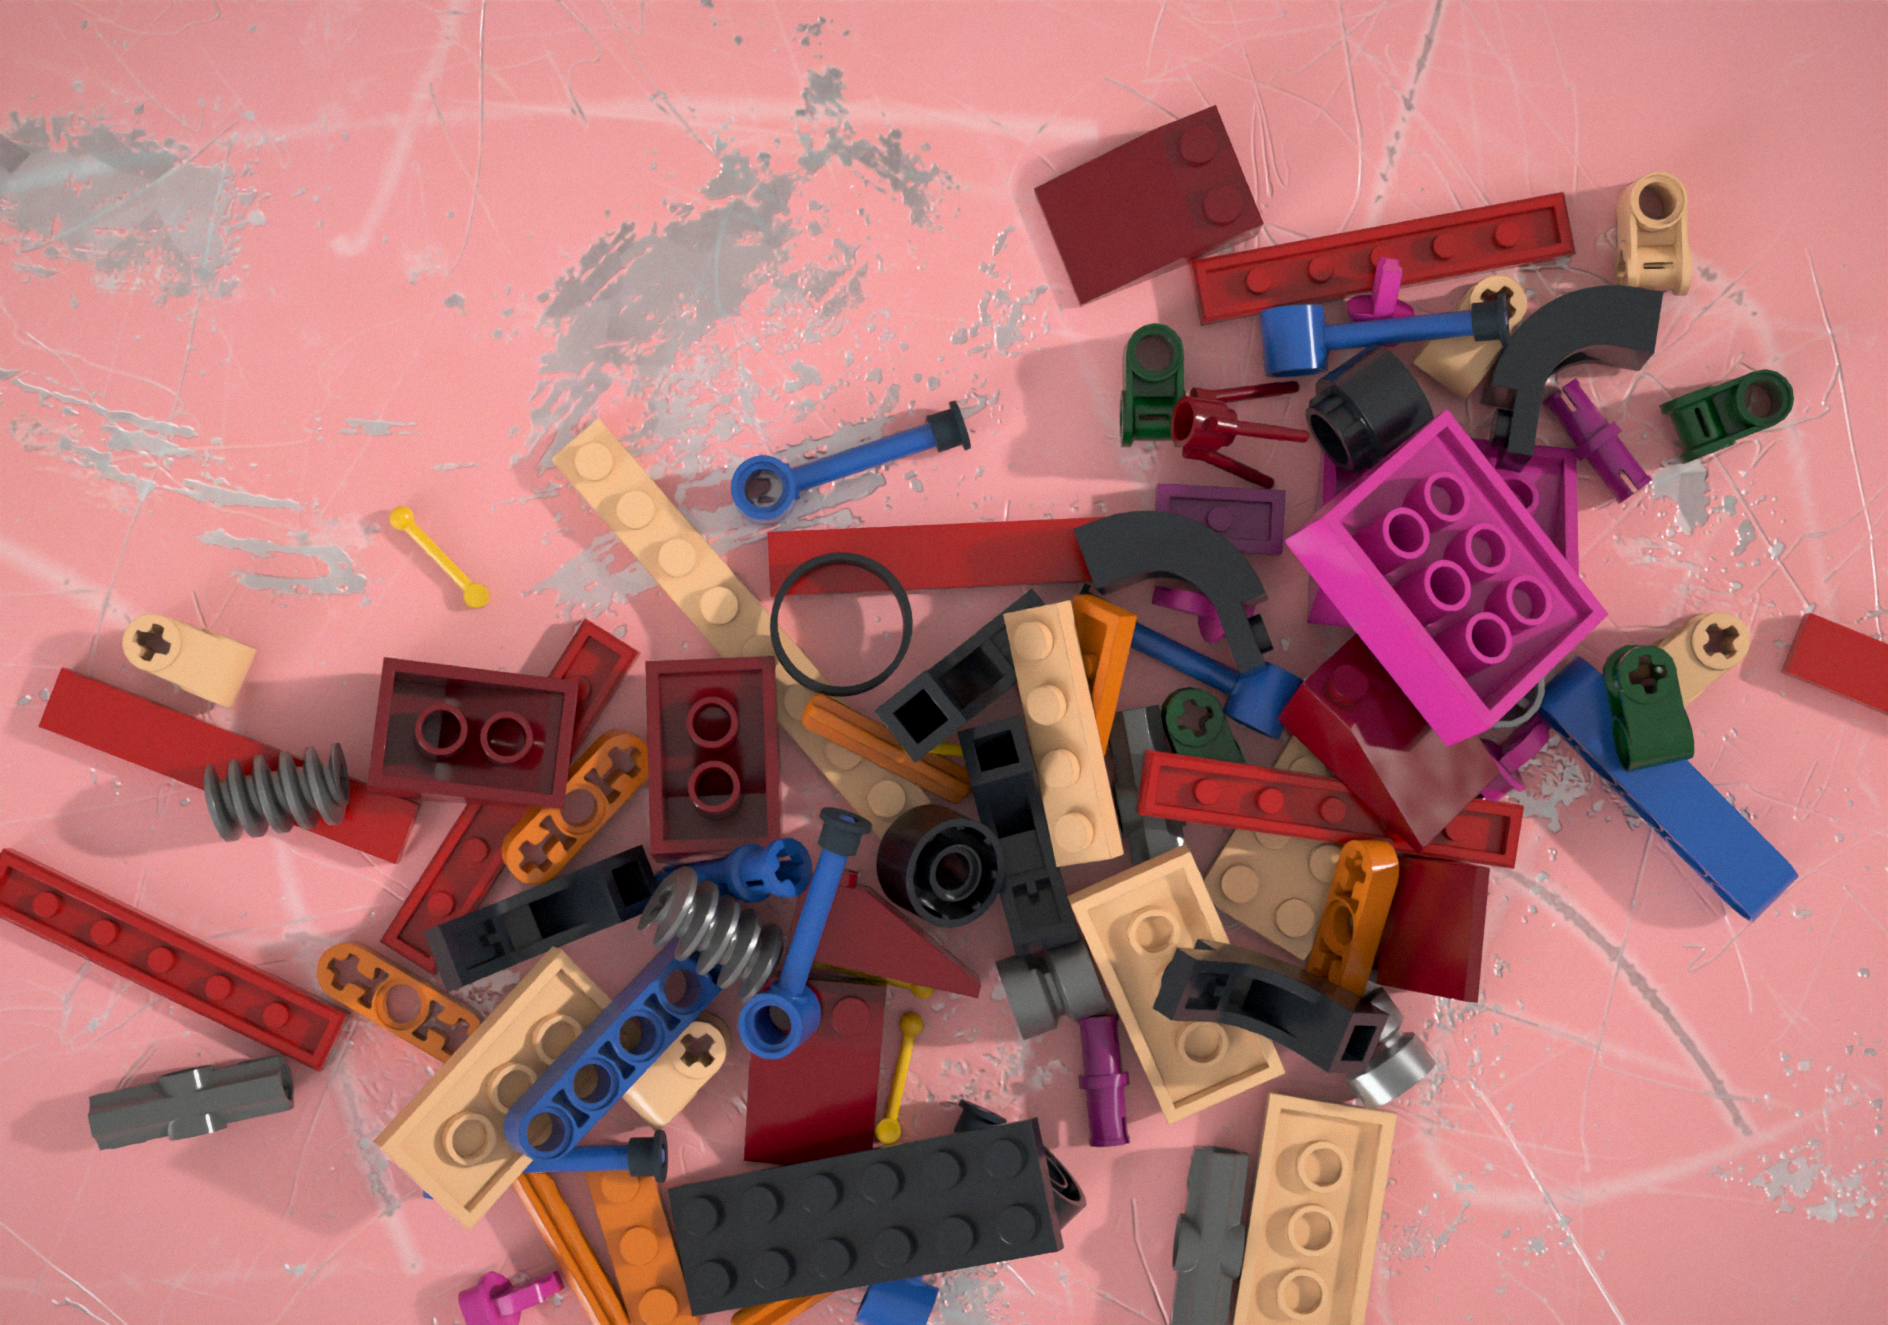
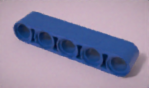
[1536,656,1799,923]
[503,936,723,1163]

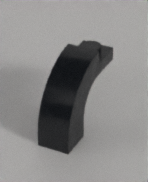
[1480,285,1664,473]
[1073,511,1274,678]
[874,588,1045,763]
[957,715,1079,957]
[423,844,659,992]
[1153,939,1390,1073]

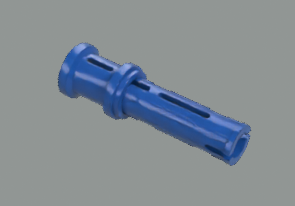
[655,838,813,903]

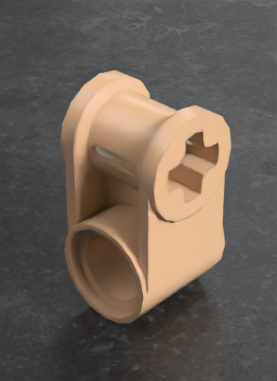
[1615,171,1692,296]
[1412,275,1527,400]
[1629,612,1750,707]
[122,614,257,709]
[622,1012,732,1131]

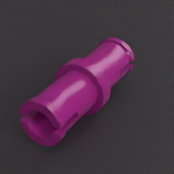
[1543,378,1653,504]
[1078,1014,1130,1147]

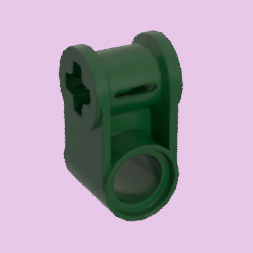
[1119,323,1186,447]
[1659,369,1794,465]
[1603,645,1695,773]
[1160,687,1247,764]

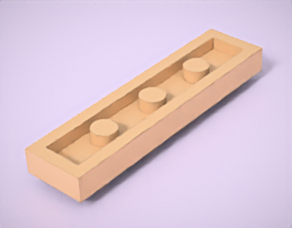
[1003,600,1124,867]

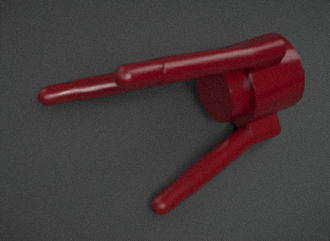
[1170,381,1309,489]

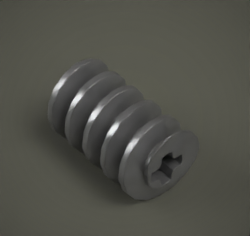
[204,743,350,842]
[637,866,784,1003]

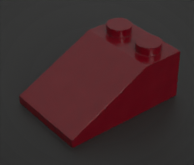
[1034,105,1264,307]
[1277,633,1500,854]
[645,656,784,863]
[367,657,579,810]
[1368,855,1490,1003]
[785,868,981,998]
[744,970,887,1165]

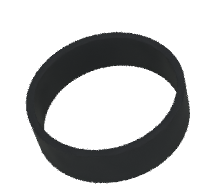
[770,552,913,697]

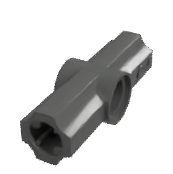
[1108,704,1186,867]
[88,1054,294,1151]
[1169,1145,1249,1325]

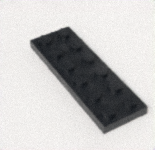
[668,1117,1064,1317]

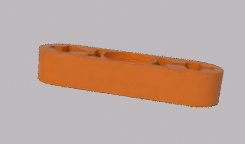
[502,729,648,885]
[1306,839,1399,998]
[317,941,485,1064]

